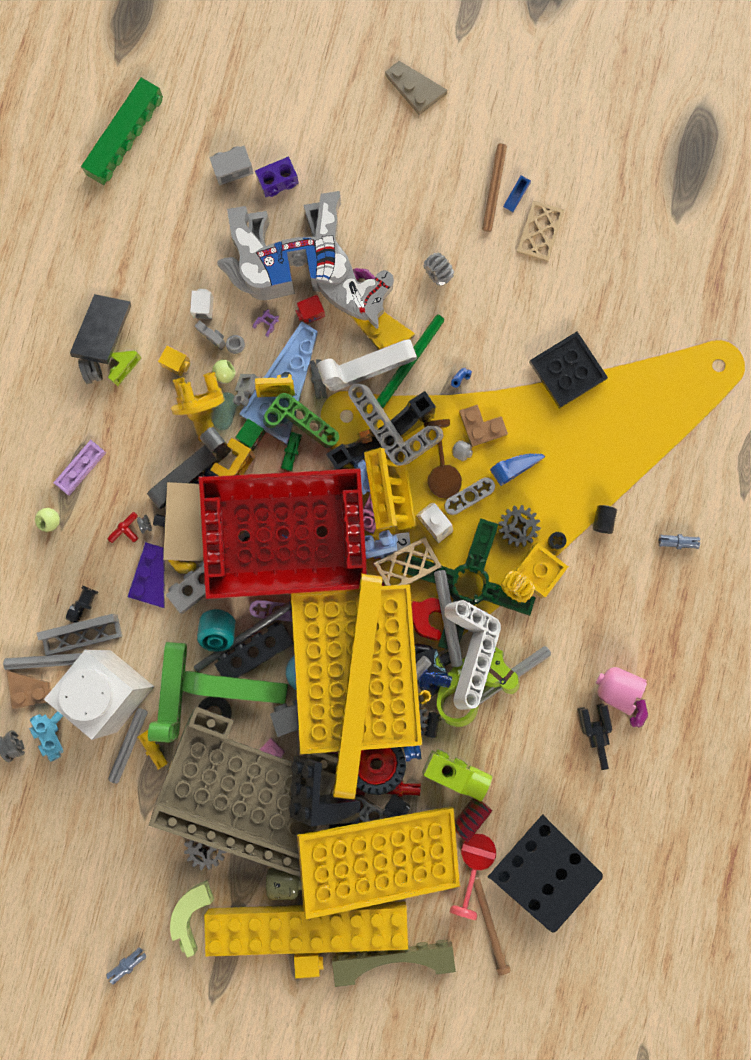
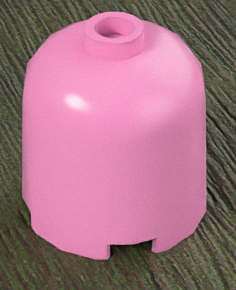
[596,667,647,715]

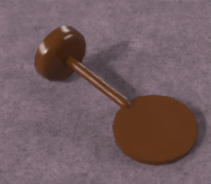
[424,419,462,498]

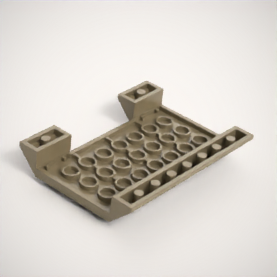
[149,706,338,877]

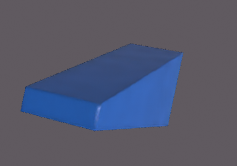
[503,175,531,212]

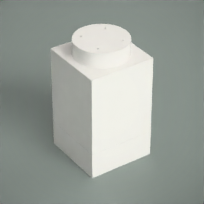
[44,650,154,740]

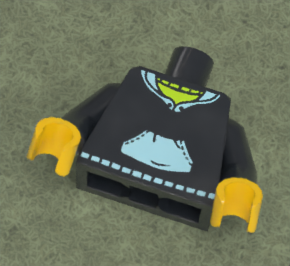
[414,643,451,704]

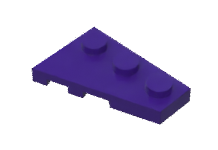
[127,542,165,608]

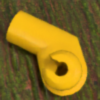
[168,560,197,574]

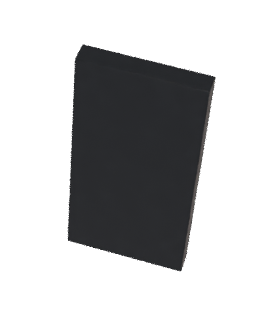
[70,294,131,364]

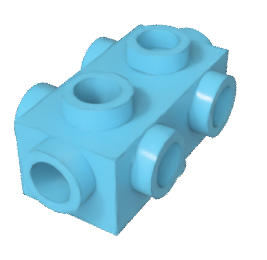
[29,711,63,762]

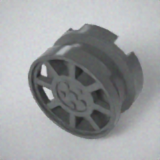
[78,359,103,384]
[0,730,25,762]

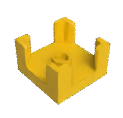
[211,437,256,476]
[514,543,569,598]

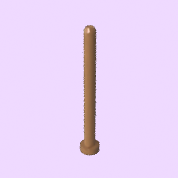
[473,876,511,976]

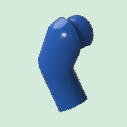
[451,368,472,388]

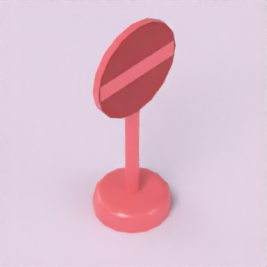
[449,834,496,920]

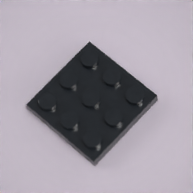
[529,331,608,409]

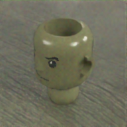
[266,867,302,900]

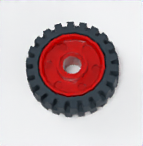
[357,747,406,795]

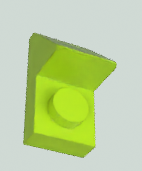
[108,350,141,386]

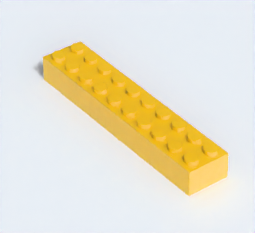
[204,901,408,957]

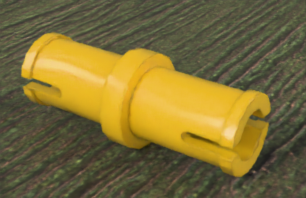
[137,730,169,770]

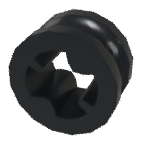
[548,532,567,550]

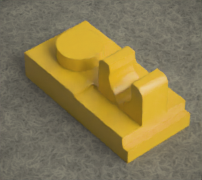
[255,374,295,397]

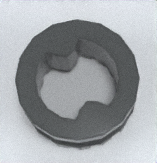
[137,515,152,534]

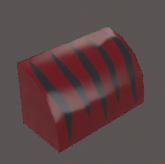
[455,798,492,843]

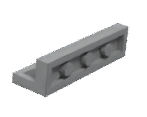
[37,614,122,656]

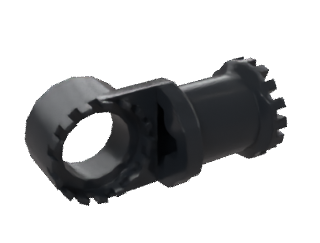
[66,585,98,623]

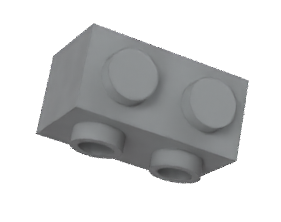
[209,145,254,186]

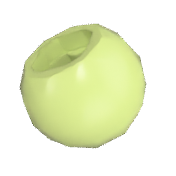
[212,360,236,384]
[35,508,60,532]

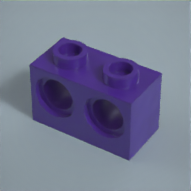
[255,156,299,198]

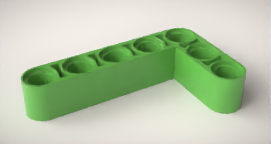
[148,642,187,743]
[182,671,288,704]

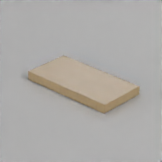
[163,482,203,561]

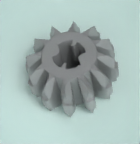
[424,252,454,286]

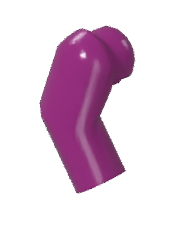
[353,268,375,281]
[630,699,648,728]

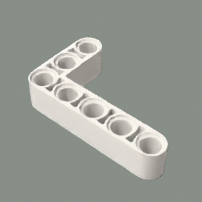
[317,340,417,391]
[444,600,501,710]

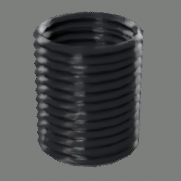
[593,505,618,534]

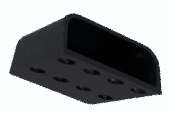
[487,814,603,933]

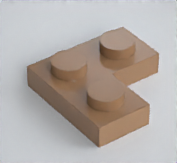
[459,405,508,447]

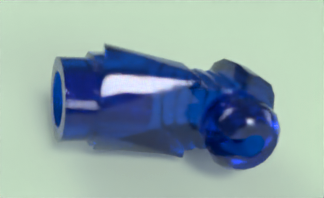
[419,670,452,689]

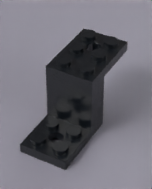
[289,756,360,829]

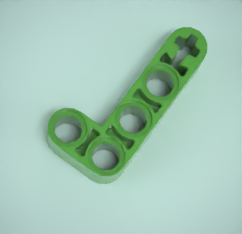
[263,393,339,448]

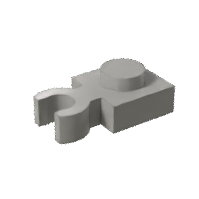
[195,320,226,350]
[233,374,259,406]

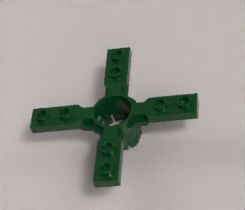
[401,518,536,649]

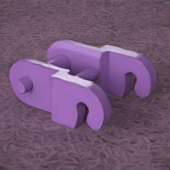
[252,309,279,337]

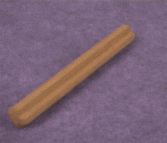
[482,143,507,232]

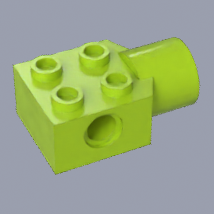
[422,749,492,801]

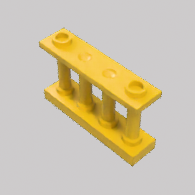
[364,448,416,530]

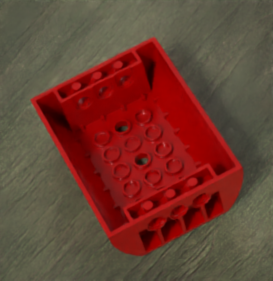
[199,469,367,599]

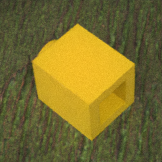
[158,345,190,376]
[294,953,324,979]

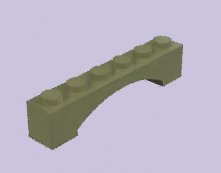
[332,940,456,987]

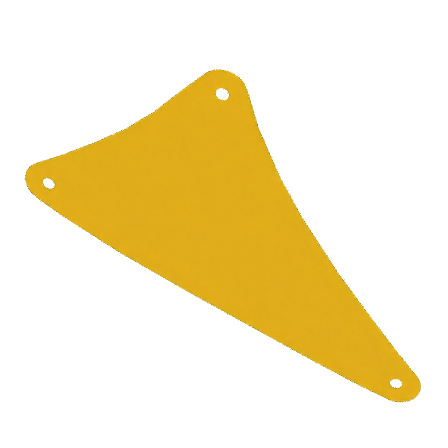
[321,340,745,653]

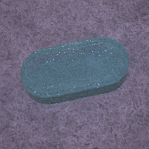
[213,392,237,430]

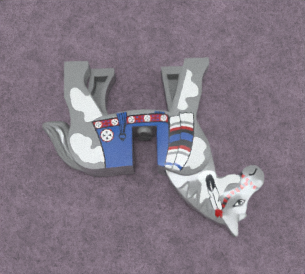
[217,191,394,328]

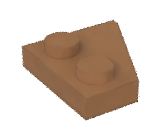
[7,671,51,709]

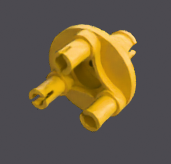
[171,372,224,442]

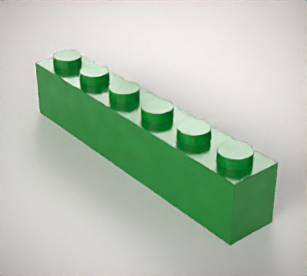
[81,77,163,185]

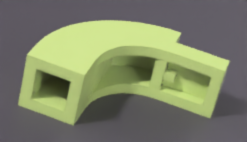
[170,880,214,958]

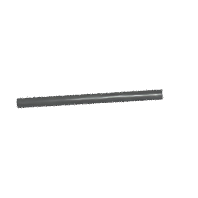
[194,601,292,672]

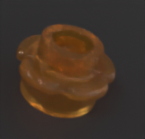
[357,429,375,444]

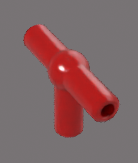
[107,512,139,543]

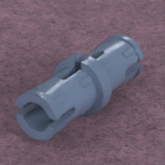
[659,534,700,550]
[106,947,146,985]

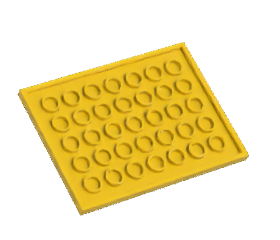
[291,584,422,754]

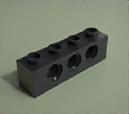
[214,623,294,678]

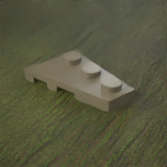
[385,61,447,115]

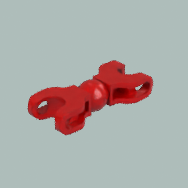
[382,581,442,641]

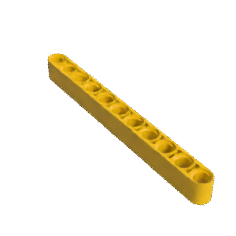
[333,574,382,799]

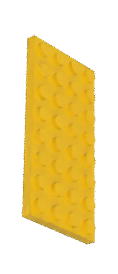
[297,806,460,919]

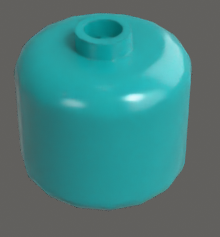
[197,609,236,652]

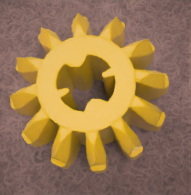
[501,571,535,603]

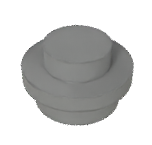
[226,335,245,354]

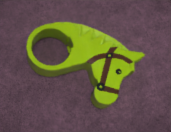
[437,647,520,727]

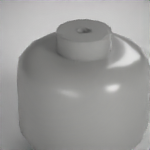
[452,441,473,461]

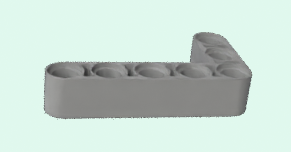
[348,384,443,465]

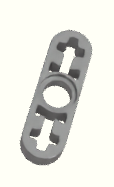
[444,478,495,515]

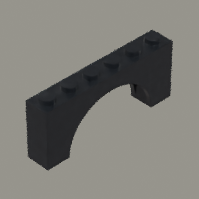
[326,391,436,470]

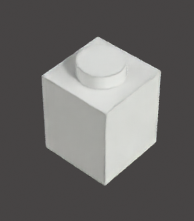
[190,289,214,319]

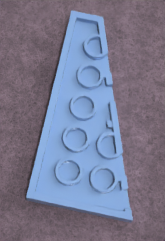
[239,321,318,445]

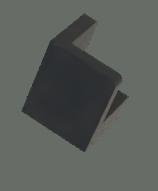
[383,794,410,818]

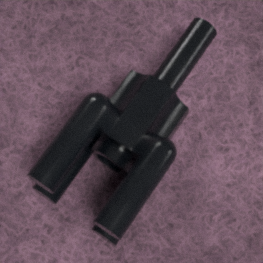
[577,703,613,770]

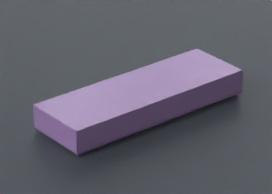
[53,440,106,496]

